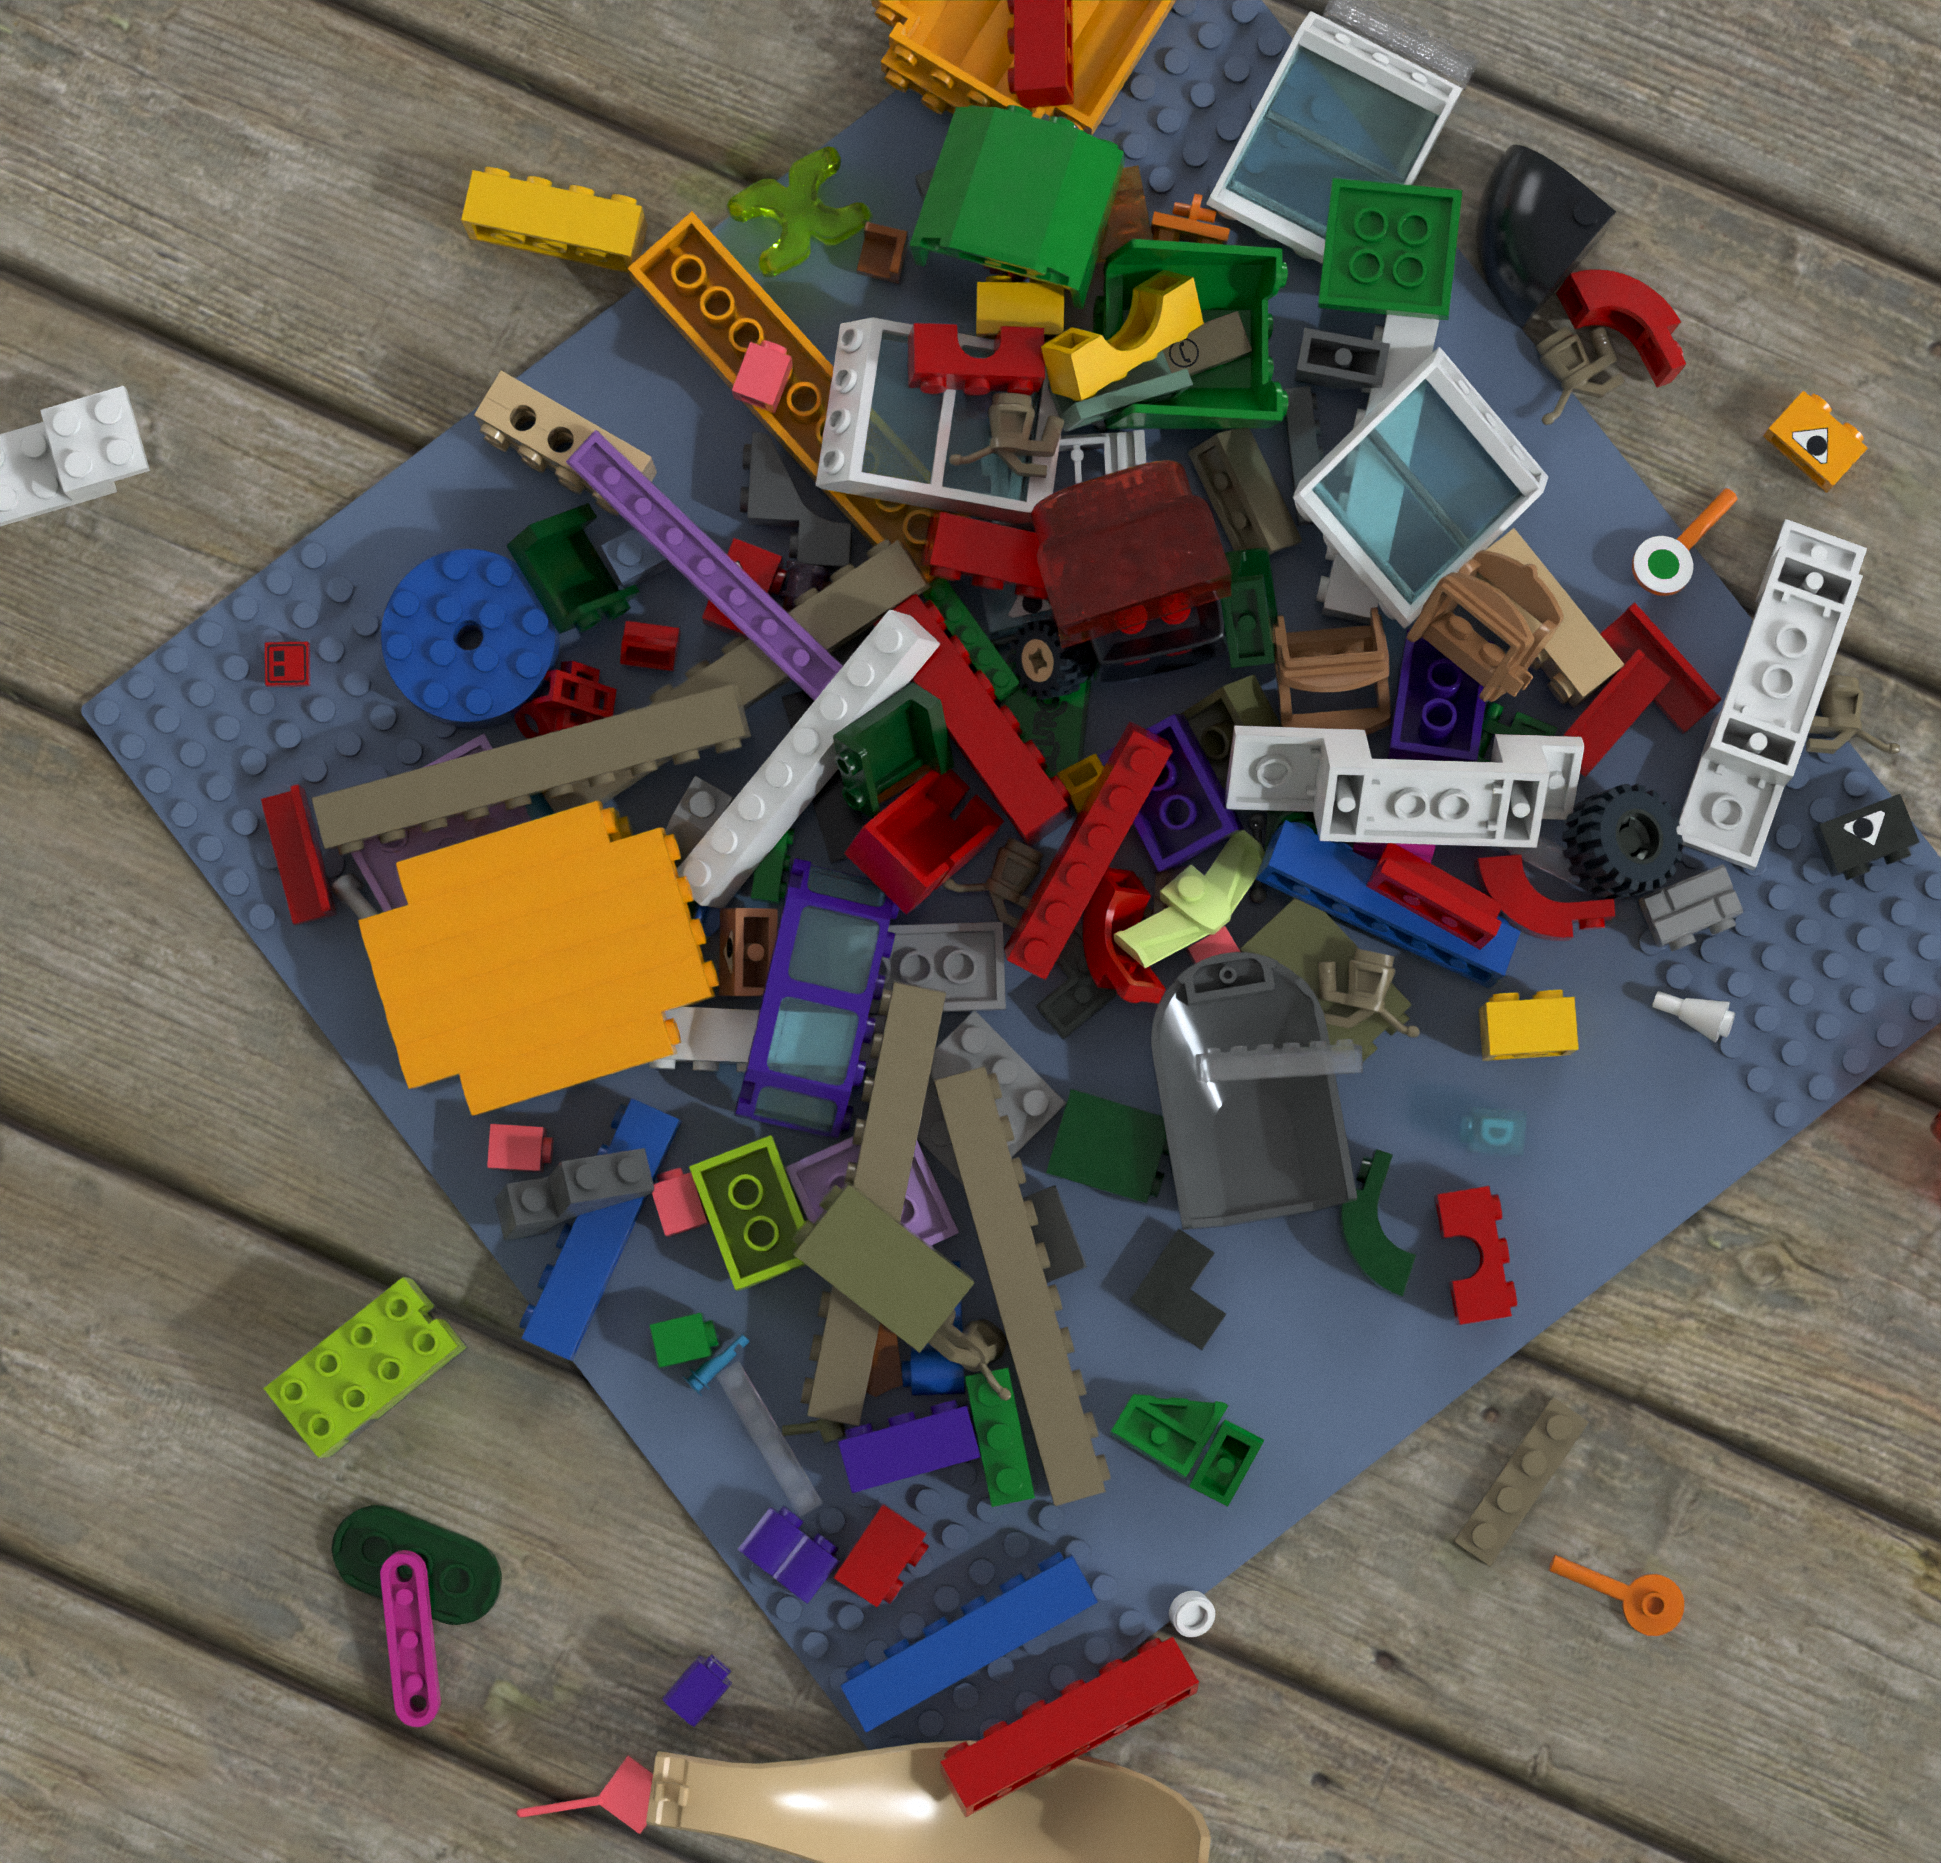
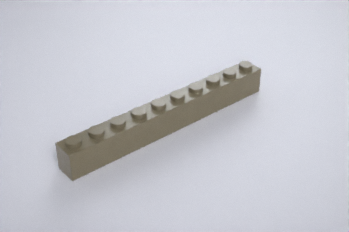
[542,539,931,813]
[311,684,751,855]
[800,981,946,1426]
[934,1066,1111,1506]

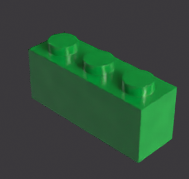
[965,1368,1035,1507]

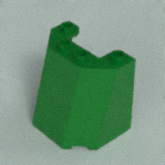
[909,105,1125,309]
[1093,239,1288,429]

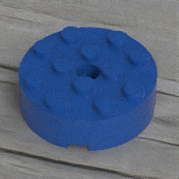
[381,549,560,729]

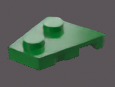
[1109,1394,1229,1479]

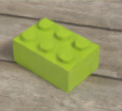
[689,1135,806,1291]

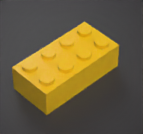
[461,167,648,273]

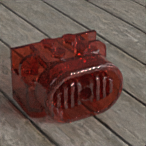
[1031,460,1231,648]

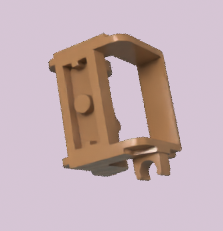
[1407,550,1564,702]
[1272,607,1391,735]

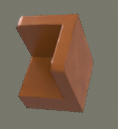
[857,222,909,284]

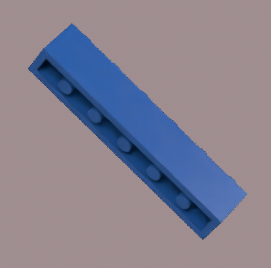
[1255,820,1521,989]
[519,1098,682,1361]
[840,1552,1098,1733]

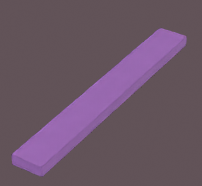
[566,430,843,701]

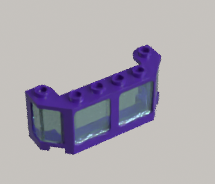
[734,858,899,1139]

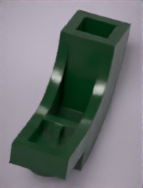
[1339,1149,1416,1298]

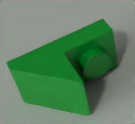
[1189,1419,1264,1507]

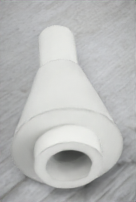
[1652,991,1736,1043]

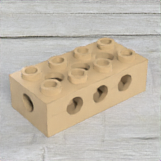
[474,371,657,516]

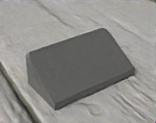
[1023,1185,1087,1283]

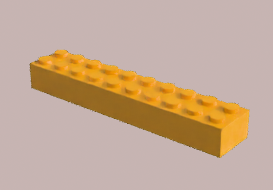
[627,211,970,584]

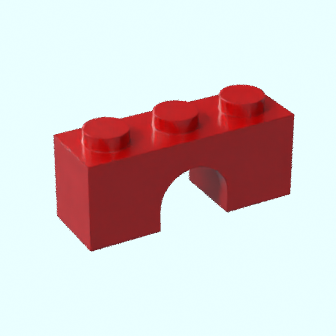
[908,323,1045,396]
[1434,1186,1517,1325]

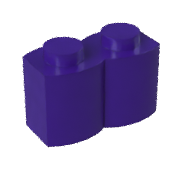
[738,1505,841,1604]
[662,1654,732,1727]

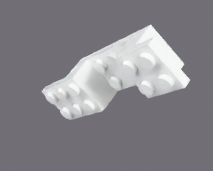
[0,386,150,526]
[1676,519,1867,870]
[1224,726,1584,848]

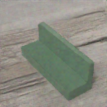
[1048,351,1193,432]

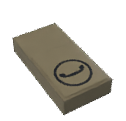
[1162,311,1252,376]

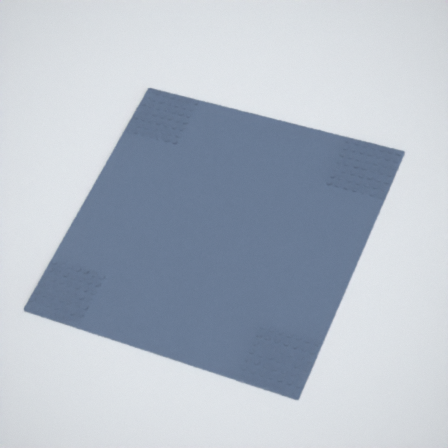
[81,0,1941,1750]

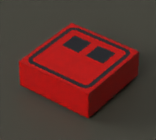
[265,641,311,687]

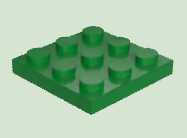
[1318,178,1463,320]

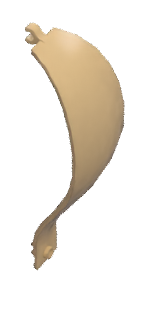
[646,1740,1211,1863]

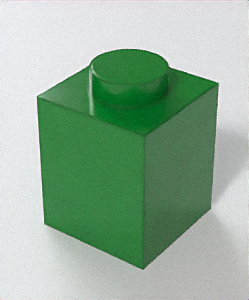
[650,1313,719,1368]

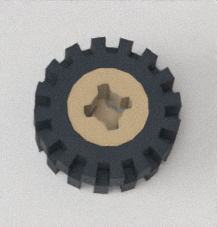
[1009,617,1090,700]

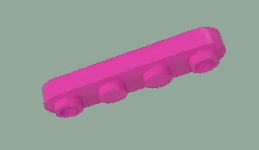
[380,1550,441,1727]

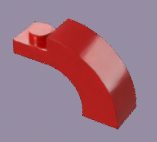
[1556,269,1686,388]
[1474,854,1616,941]
[1083,867,1166,1004]

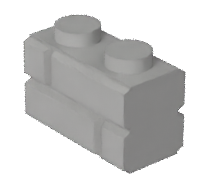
[1638,864,1743,952]

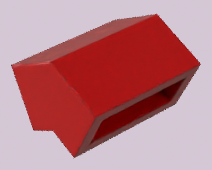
[620,621,681,671]

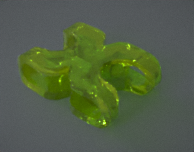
[726,146,874,278]

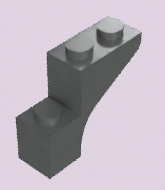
[740,432,853,572]
[494,1148,655,1240]

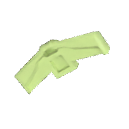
[1114,830,1265,968]

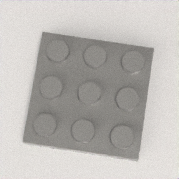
[917,1011,1067,1185]

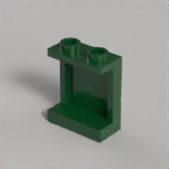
[506,503,640,634]
[1219,547,1278,668]
[833,682,954,819]
[1045,1089,1170,1205]

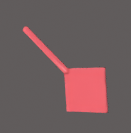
[517,1756,653,1834]

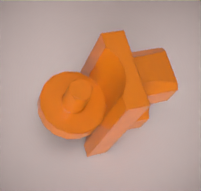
[1150,193,1230,245]

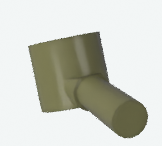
[782,1419,846,1443]

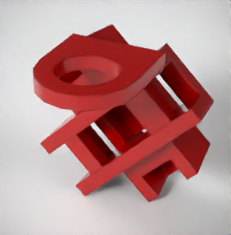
[514,661,617,739]

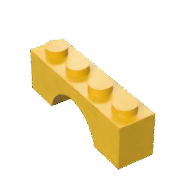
[1041,270,1204,401]

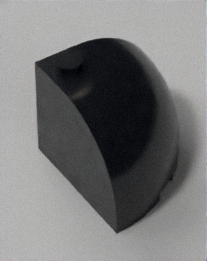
[1476,145,1616,329]

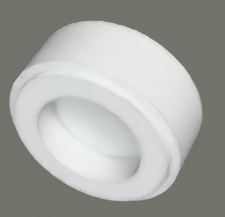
[1169,1591,1215,1637]

